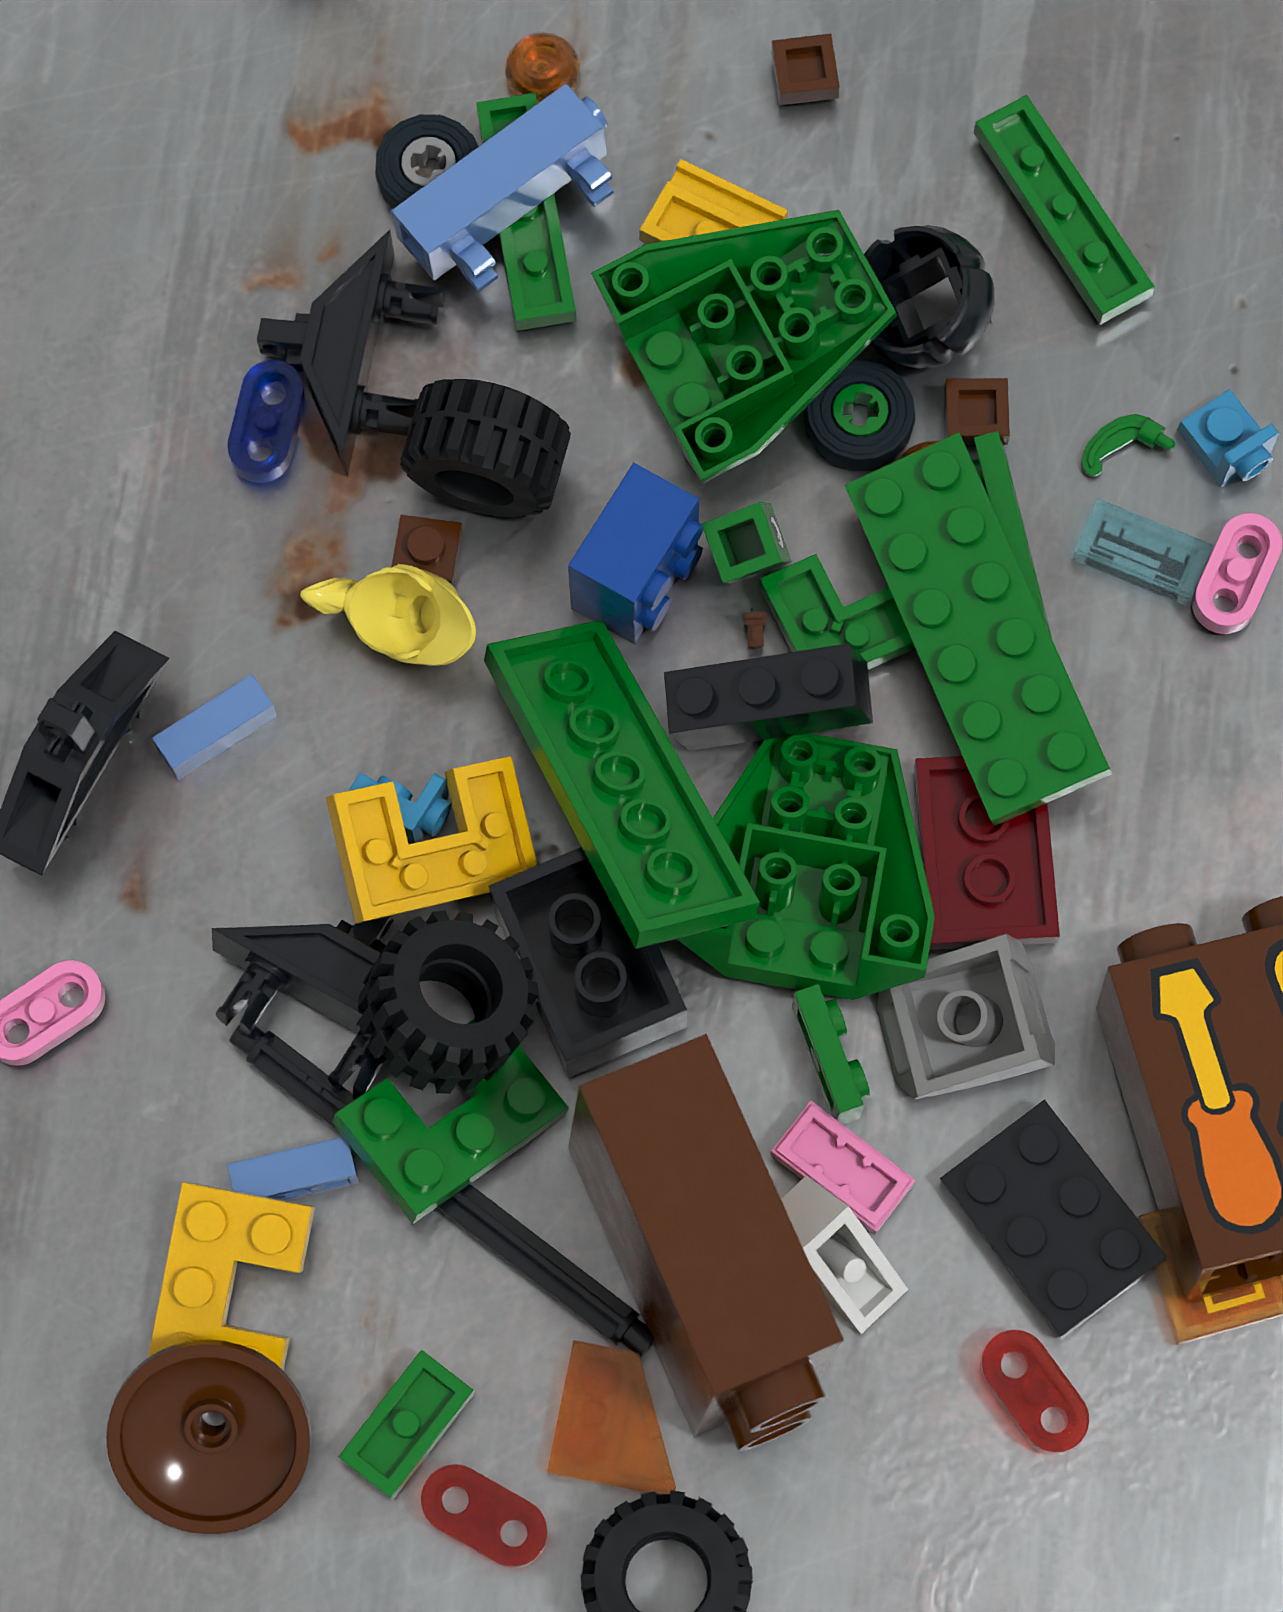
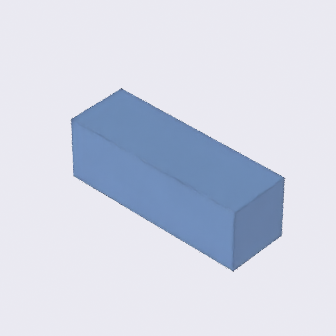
[152,674,277,781]
[227,1137,359,1200]

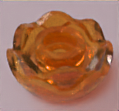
[505,32,580,104]

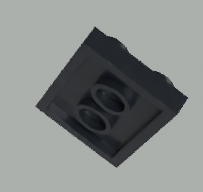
[940,1099,1167,1339]

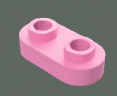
[1192,513,1282,634]
[0,960,105,1066]

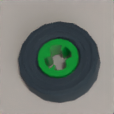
[804,360,916,471]

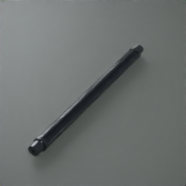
[229,1025,654,1358]

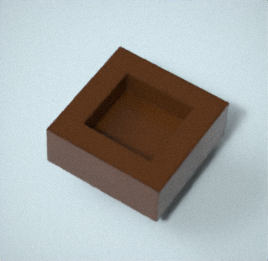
[771,33,840,105]
[944,378,1010,445]
[391,514,463,586]

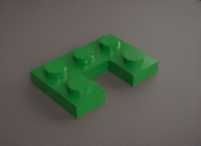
[759,554,916,670]
[332,1018,569,1224]

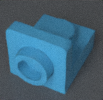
[1177,389,1280,487]
[348,772,452,844]

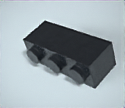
[664,643,873,751]

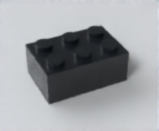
[489,847,687,1078]

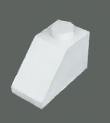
[781,1175,909,1334]

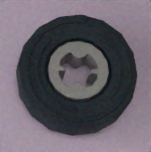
[375,114,479,209]

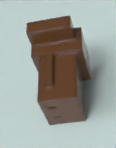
[744,608,767,647]

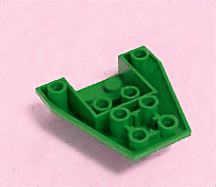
[591,210,897,484]
[676,733,935,1000]

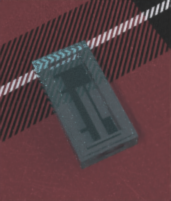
[1072,498,1213,606]

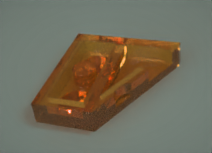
[547,1340,676,1495]

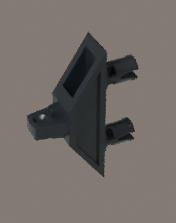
[257,230,445,477]
[0,631,170,876]
[212,916,394,1100]

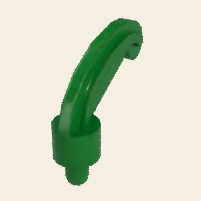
[1082,414,1175,477]

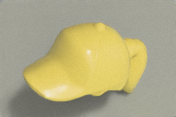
[300,564,476,666]

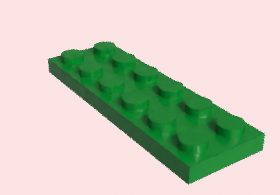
[844,432,1112,826]
[484,619,760,949]

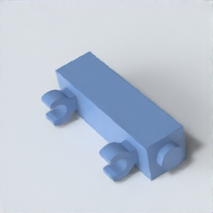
[391,83,614,292]

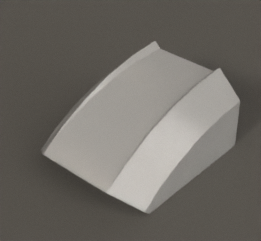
[877,934,1055,1099]

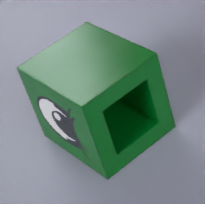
[702,502,792,583]

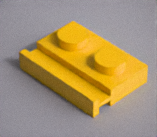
[639,159,788,244]

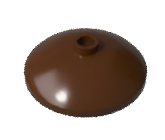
[106,1340,311,1534]

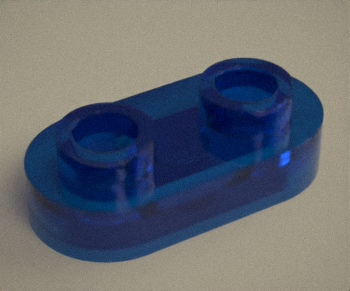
[227,360,305,483]

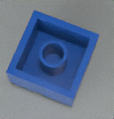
[568,462,704,644]

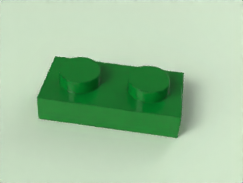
[792,984,870,1124]
[338,1349,475,1501]

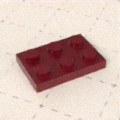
[914,756,1060,950]

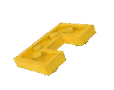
[326,756,537,924]
[148,1181,315,1371]

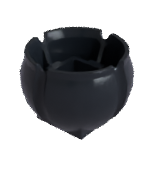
[864,225,995,369]

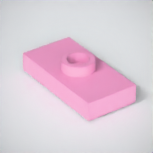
[771,1101,916,1235]

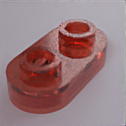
[980,1330,1089,1455]
[421,1464,548,1569]

